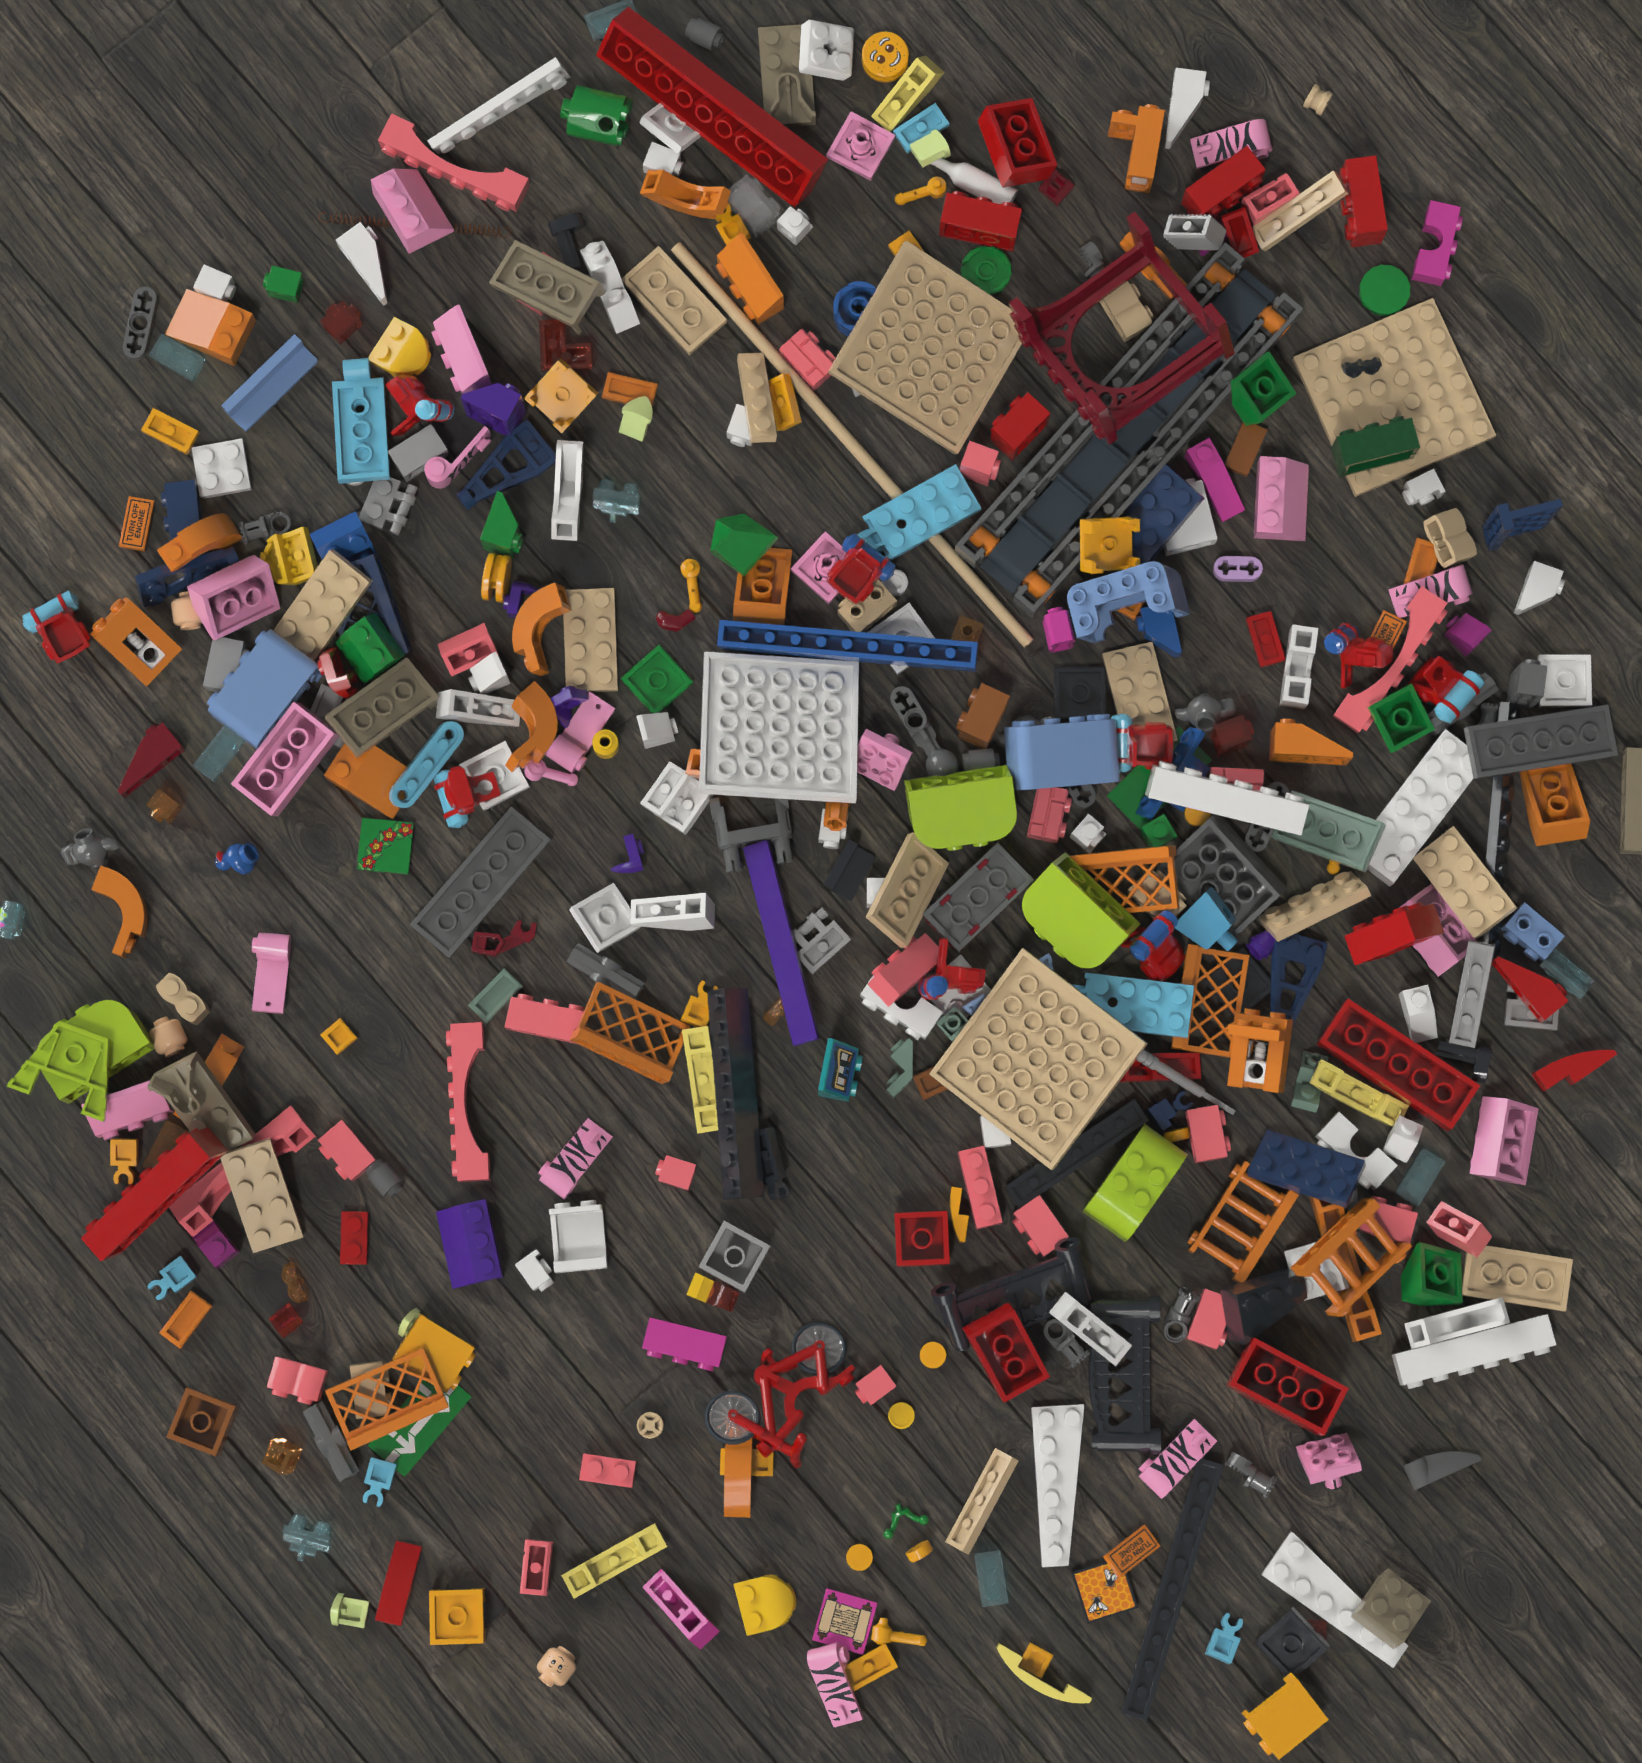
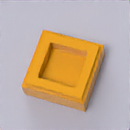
[320,1018,358,1055]
[1018,1642,1053,1679]

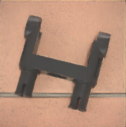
[709,797,794,873]

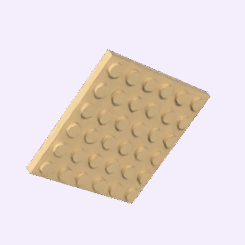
[827,241,1022,455]
[1292,298,1496,497]
[930,948,1148,1170]

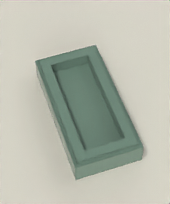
[468,968,523,1024]

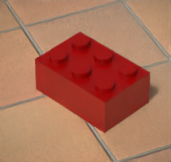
[977,98,1057,188]
[1181,146,1266,219]
[1339,156,1388,248]
[939,191,1022,252]
[1344,902,1444,965]
[962,1303,1050,1403]

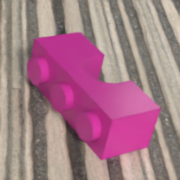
[1411,200,1463,286]

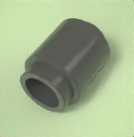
[685,18,724,51]
[962,748,1000,771]
[365,1158,404,1198]

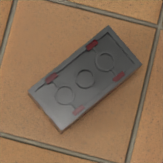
[923,843,1034,953]

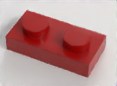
[1245,611,1286,668]
[340,1211,369,1265]

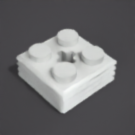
[799,20,854,81]

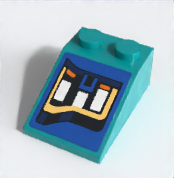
[818,1038,863,1102]

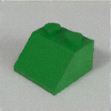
[1231,351,1296,426]
[480,491,524,559]
[335,613,405,685]

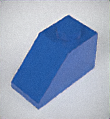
[1136,607,1182,658]

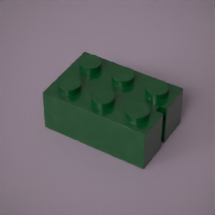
[1331,416,1420,477]

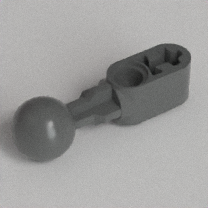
[890,686,959,776]

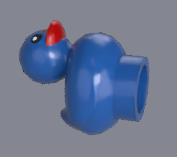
[215,843,259,875]

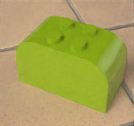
[904,765,1017,851]
[1022,852,1140,968]
[38,1000,155,1104]
[1082,1124,1188,1242]

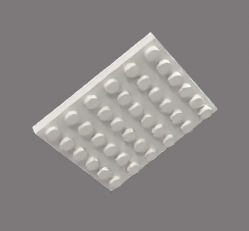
[699,652,859,803]

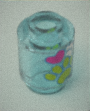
[0,901,25,940]

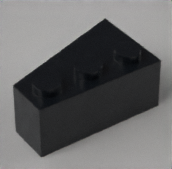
[1220,1268,1308,1345]

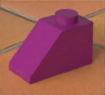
[1444,613,1492,657]
[193,1217,240,1269]

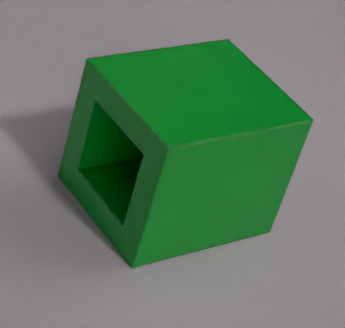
[263,266,305,303]
[1140,814,1177,848]

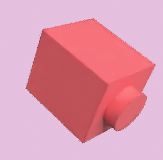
[655,1155,697,1191]
[854,1365,896,1405]

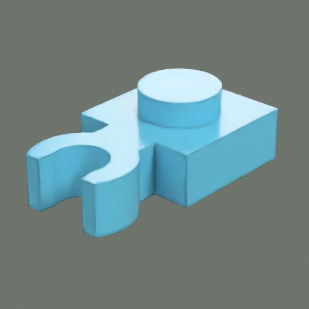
[147,1256,197,1300]
[363,1457,397,1507]
[1205,1613,1243,1664]

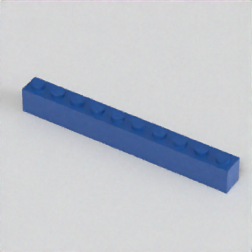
[717,620,979,672]

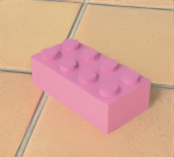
[231,702,339,816]

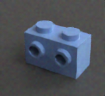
[1501,902,1565,962]

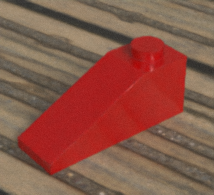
[1492,956,1568,1023]

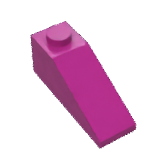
[1184,438,1245,523]
[643,1569,720,1650]

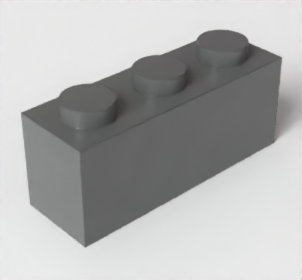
[1506,659,1547,710]

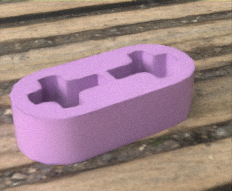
[1213,556,1263,582]

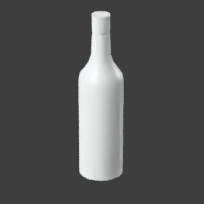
[931,158,1018,204]

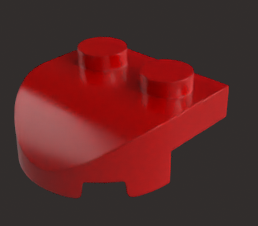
[317,647,359,698]

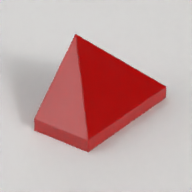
[1221,207,1259,258]

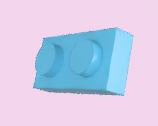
[893,103,949,154]

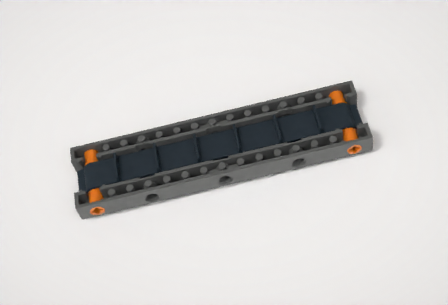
[955,243,1303,618]

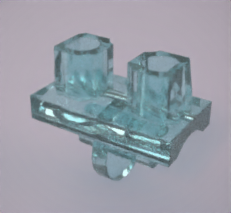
[593,479,640,522]
[282,1515,331,1562]

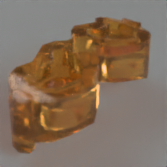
[282,1262,308,1303]

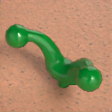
[883,1503,929,1539]

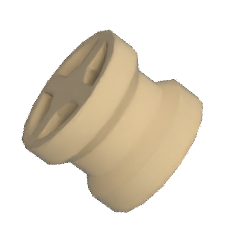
[1303,84,1333,116]
[637,1412,664,1439]

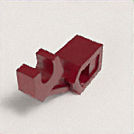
[471,920,537,958]

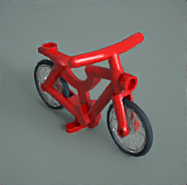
[705,1322,855,1468]

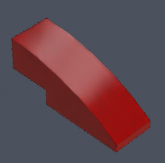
[1531,1050,1617,1091]
[1119,1053,1201,1083]
[375,1540,422,1626]

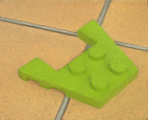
[7,1021,110,1122]

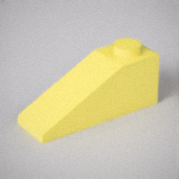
[871,56,945,132]

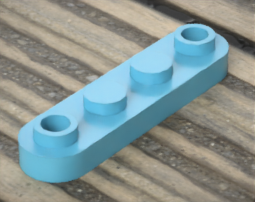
[389,721,464,808]

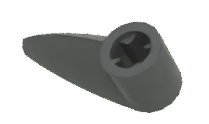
[1403,1451,1482,1490]

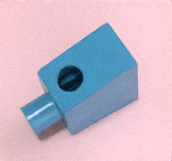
[1175,886,1238,952]

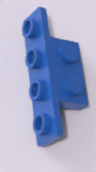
[1136,727,1210,820]

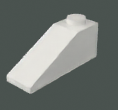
[1165,68,1210,149]
[336,222,388,306]
[436,689,520,727]
[630,893,715,931]
[1049,1292,1132,1366]

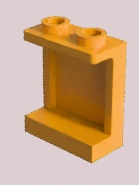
[392,1313,476,1393]
[1242,1673,1329,1760]

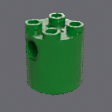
[560,85,633,146]

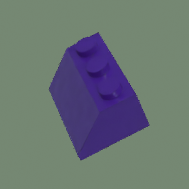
[461,383,526,436]
[436,1199,504,1289]

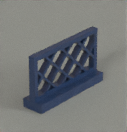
[1481,499,1563,552]
[338,553,413,669]

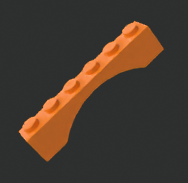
[1309,1196,1382,1342]

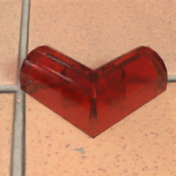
[539,319,593,372]

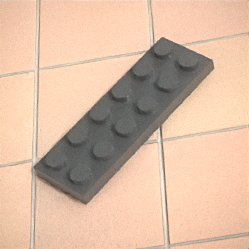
[1464,705,1618,779]
[410,807,551,959]

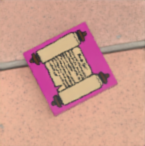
[812,1588,877,1655]

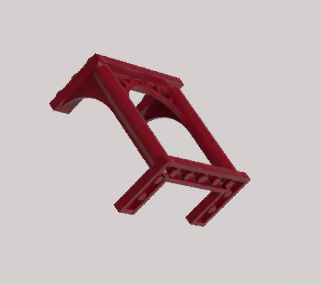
[1009,211,1235,445]

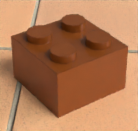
[956,683,1010,749]
[166,1387,239,1457]

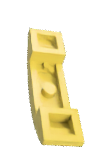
[682,1026,718,1133]
[1310,1059,1409,1127]
[561,1523,667,1599]
[996,1643,1092,1703]

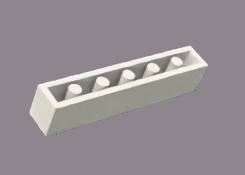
[1392,1314,1556,1389]

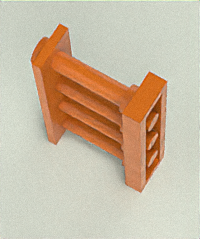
[1187,1161,1299,1283]
[1290,1198,1412,1317]

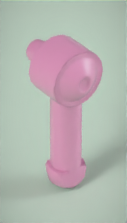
[524,761,578,786]

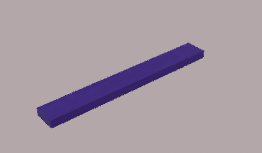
[743,840,820,1046]

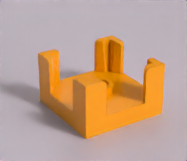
[524,358,598,433]
[1080,517,1140,574]
[429,1588,486,1645]

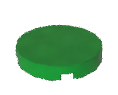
[961,246,1011,296]
[1359,265,1410,316]

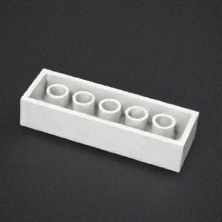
[1367,729,1473,887]
[1145,761,1309,835]

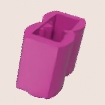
[1042,607,1076,653]

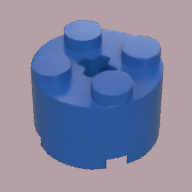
[833,281,876,337]

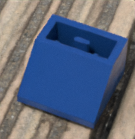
[309,511,376,574]

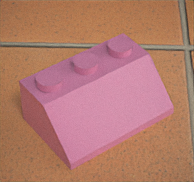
[371,168,454,254]
[431,305,492,395]
[1254,456,1309,541]
[187,555,280,641]
[1399,883,1479,977]
[81,1081,174,1140]
[1470,1096,1539,1185]

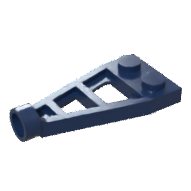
[456,419,556,510]
[135,546,239,608]
[1270,934,1328,1026]

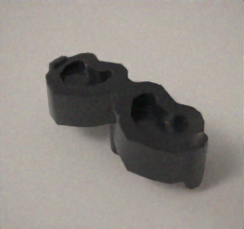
[1341,357,1382,378]

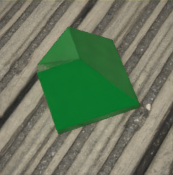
[710,514,778,576]
[1367,684,1435,753]

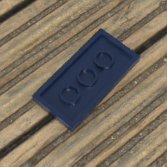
[1121,464,1205,565]
[1247,1129,1366,1208]

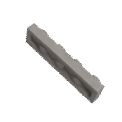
[1449,940,1496,1048]

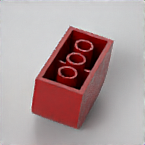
[1226,1338,1349,1436]

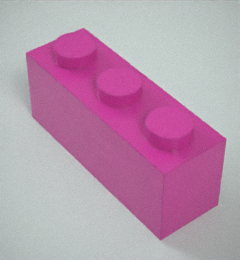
[642,1318,727,1371]

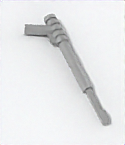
[1136,1050,1236,1115]

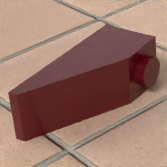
[118,722,185,798]

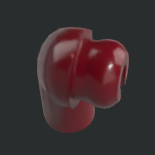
[656,609,696,632]

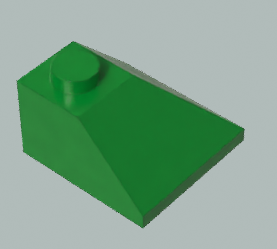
[1401,1242,1463,1306]

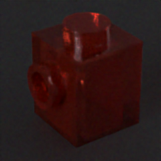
[320,300,362,345]

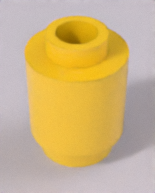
[592,730,619,759]

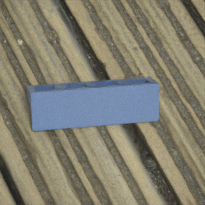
[221,334,318,431]

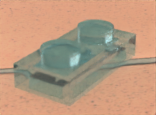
[584,0,637,41]
[148,333,206,382]
[193,725,246,782]
[1540,948,1594,999]
[1395,1148,1445,1207]
[974,1550,1008,1607]

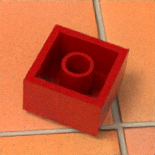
[990,393,1050,461]
[894,1211,950,1267]

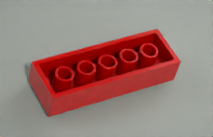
[1316,999,1481,1131]
[81,1127,229,1262]

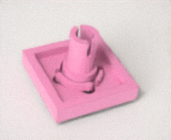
[826,111,895,181]
[791,531,846,605]
[857,729,913,791]
[1296,1433,1362,1489]

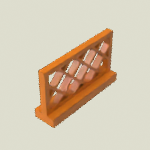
[1070,845,1180,913]
[1170,944,1249,1058]
[570,982,690,1084]
[325,1347,449,1451]

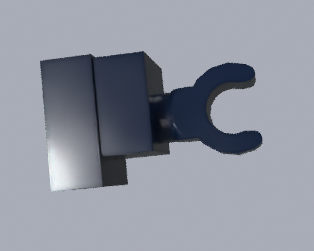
[1145,1091,1193,1133]

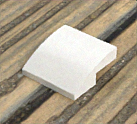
[640,761,714,835]

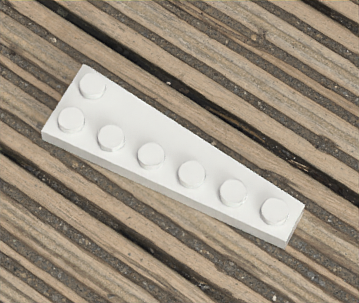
[427,57,570,154]
[1031,1404,1084,1567]
[1261,1531,1408,1668]

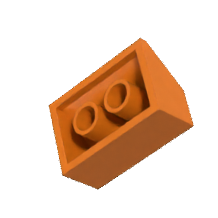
[715,233,784,325]

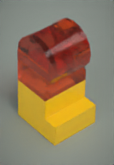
[686,1273,740,1312]

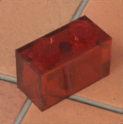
[1209,715,1254,758]

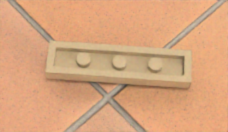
[1252,170,1349,251]
[737,353,777,443]
[945,1448,1018,1555]

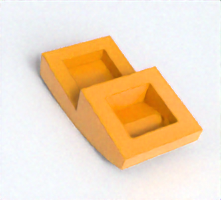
[950,1187,969,1243]

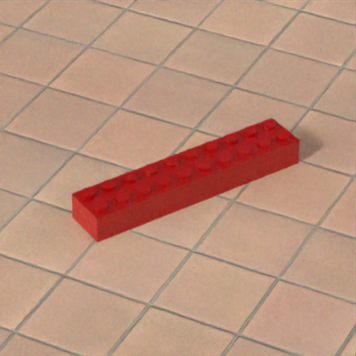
[596,7,829,208]

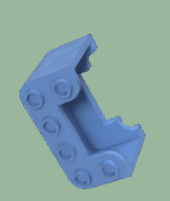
[1067,561,1190,644]
[207,629,323,750]
[1004,714,1120,790]

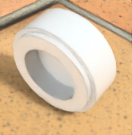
[882,569,908,596]

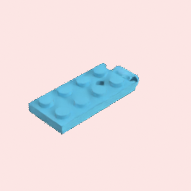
[332,358,390,484]
[857,464,981,561]
[1071,973,1194,1038]

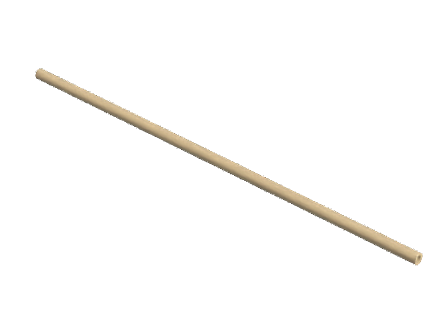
[671,242,1034,648]

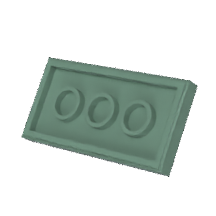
[1271,790,1386,873]

